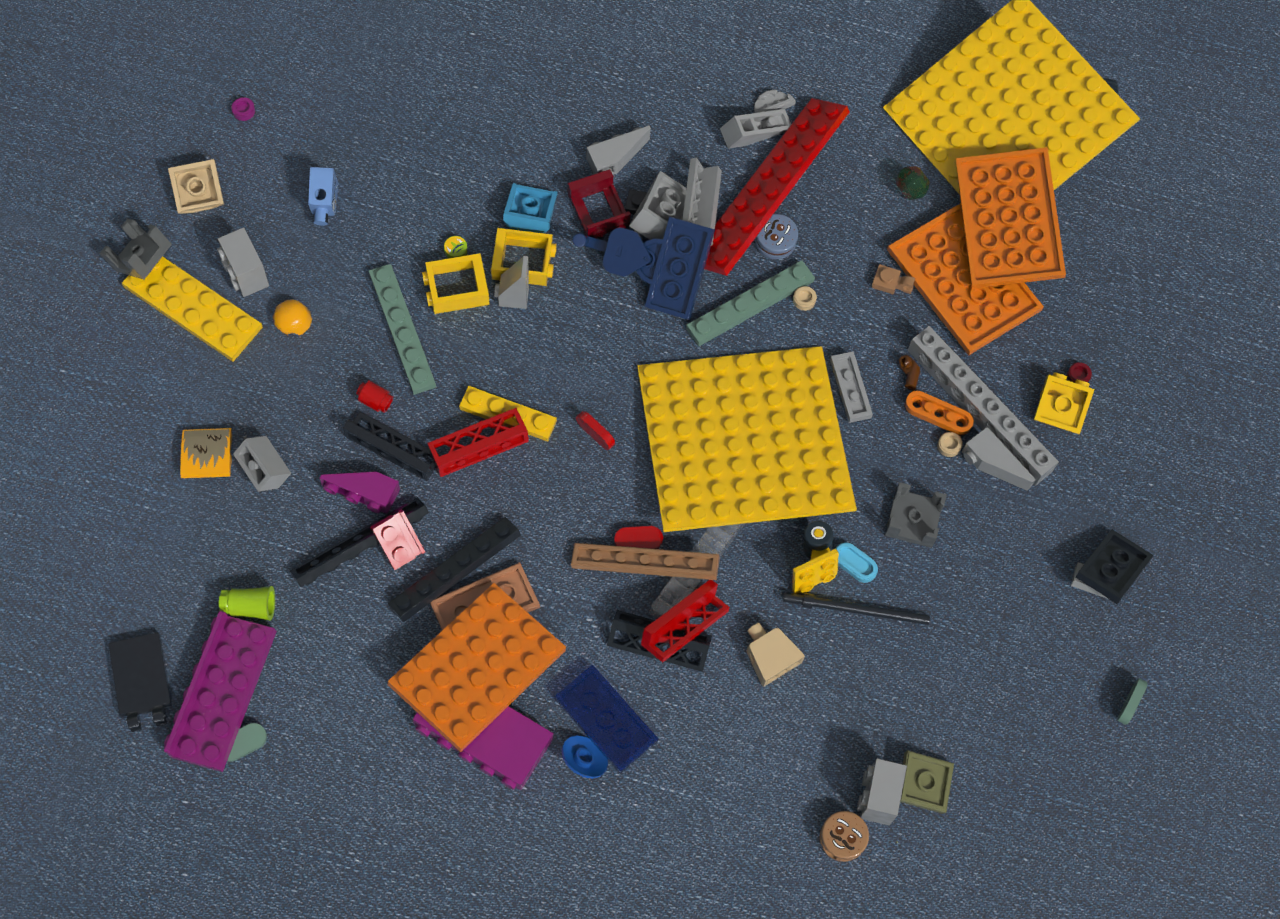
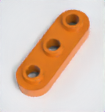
[905,391,974,435]

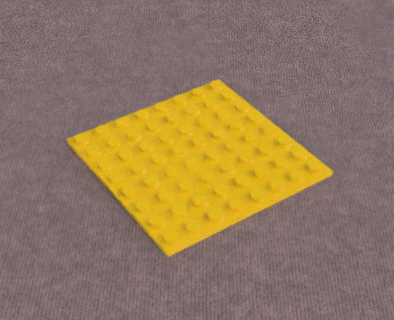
[883,0,1140,195]
[637,346,857,532]

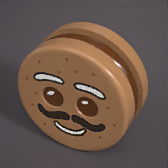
[819,811,869,862]

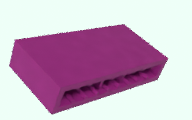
[413,706,553,790]

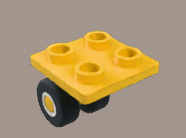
[792,521,839,594]

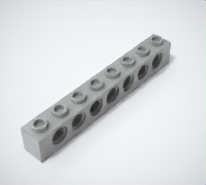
[908,326,1059,486]

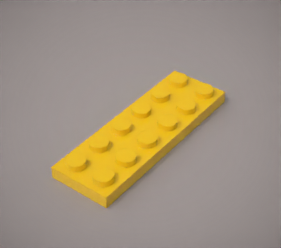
[122,256,263,362]

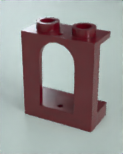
[568,169,631,238]

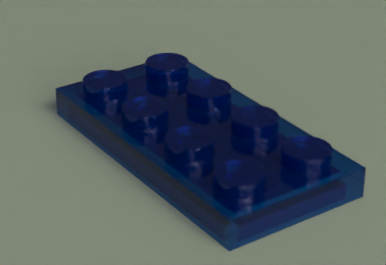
[554,664,659,774]

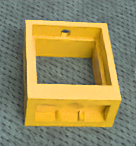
[491,228,557,286]
[422,253,489,314]

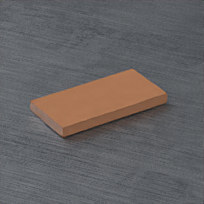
[430,563,540,630]

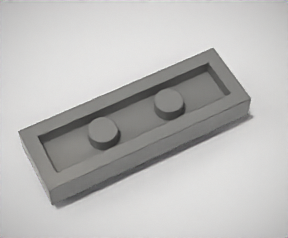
[830,351,873,423]

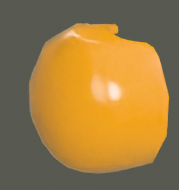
[273,300,312,335]

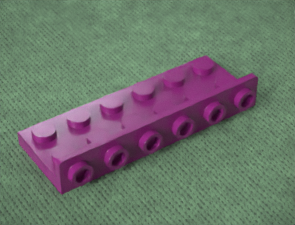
[164,611,277,772]

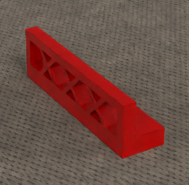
[427,408,529,477]
[641,580,730,663]

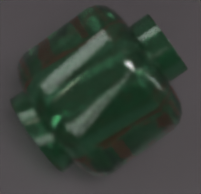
[896,166,930,200]

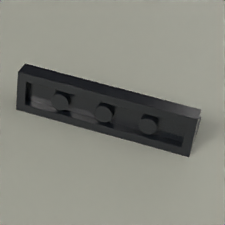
[343,412,441,481]
[607,610,712,672]

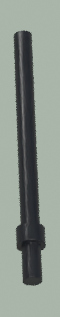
[783,592,930,625]

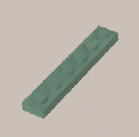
[686,260,815,347]
[369,264,436,395]

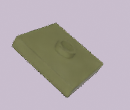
[900,751,954,814]

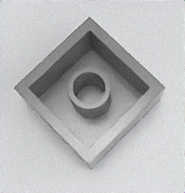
[217,228,269,297]
[857,759,907,826]

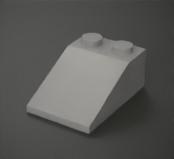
[629,171,687,240]

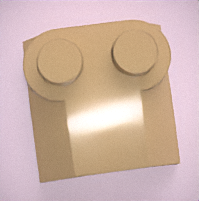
[168,159,224,214]

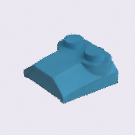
[503,183,558,233]

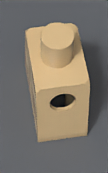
[747,623,805,687]

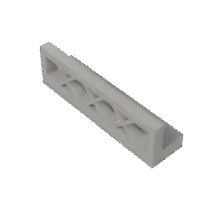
[682,158,722,246]

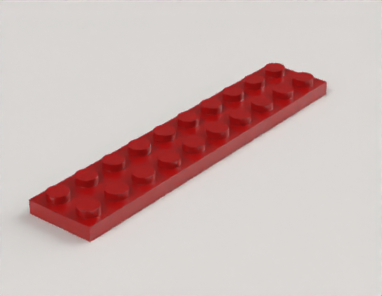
[704,98,850,276]

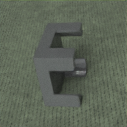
[100,218,172,280]
[885,482,947,548]

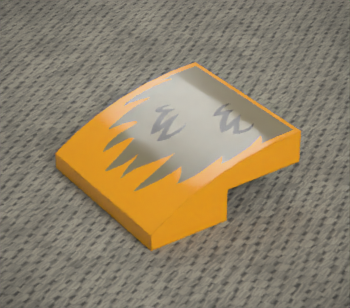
[180,428,232,478]

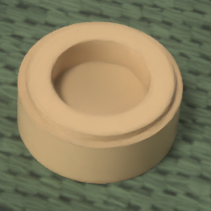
[793,286,817,311]
[937,432,962,457]

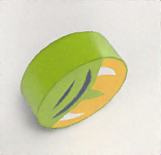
[444,236,467,258]

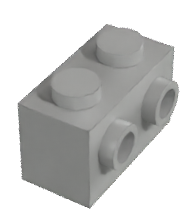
[233,436,291,492]

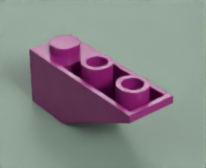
[320,472,400,514]

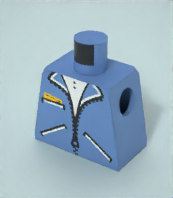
[308,167,338,226]

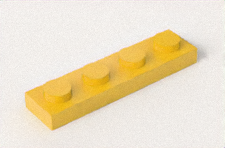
[459,386,557,442]

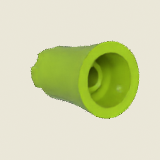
[219,586,275,621]

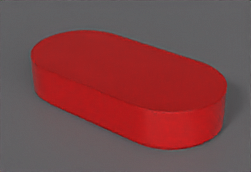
[576,411,615,450]
[614,526,663,549]

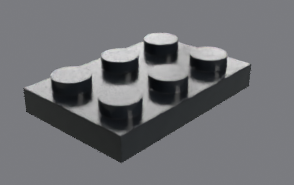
[1076,529,1154,605]

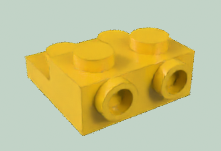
[1033,372,1095,434]

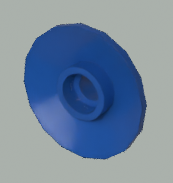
[561,735,608,779]

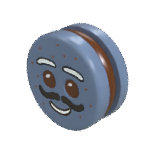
[755,214,798,259]

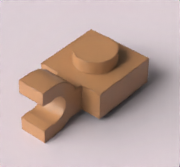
[872,264,915,294]

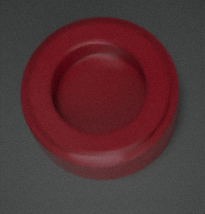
[1067,362,1092,383]

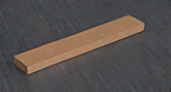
[571,543,720,580]

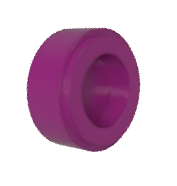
[231,97,255,121]

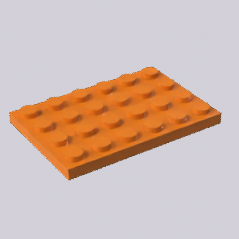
[956,147,1066,288]
[887,203,1044,356]
[388,583,566,752]

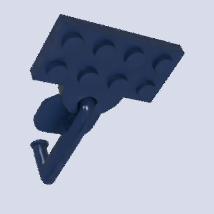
[572,217,715,320]

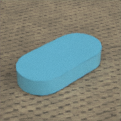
[835,542,878,583]

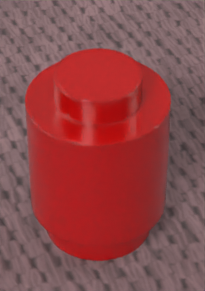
[356,380,394,413]

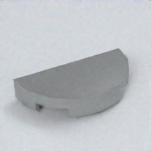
[753,89,796,113]

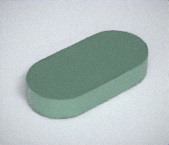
[1117,678,1148,725]
[227,723,267,762]

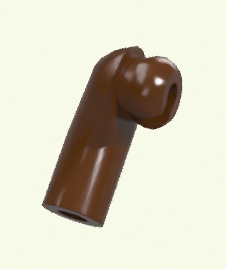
[899,355,920,390]

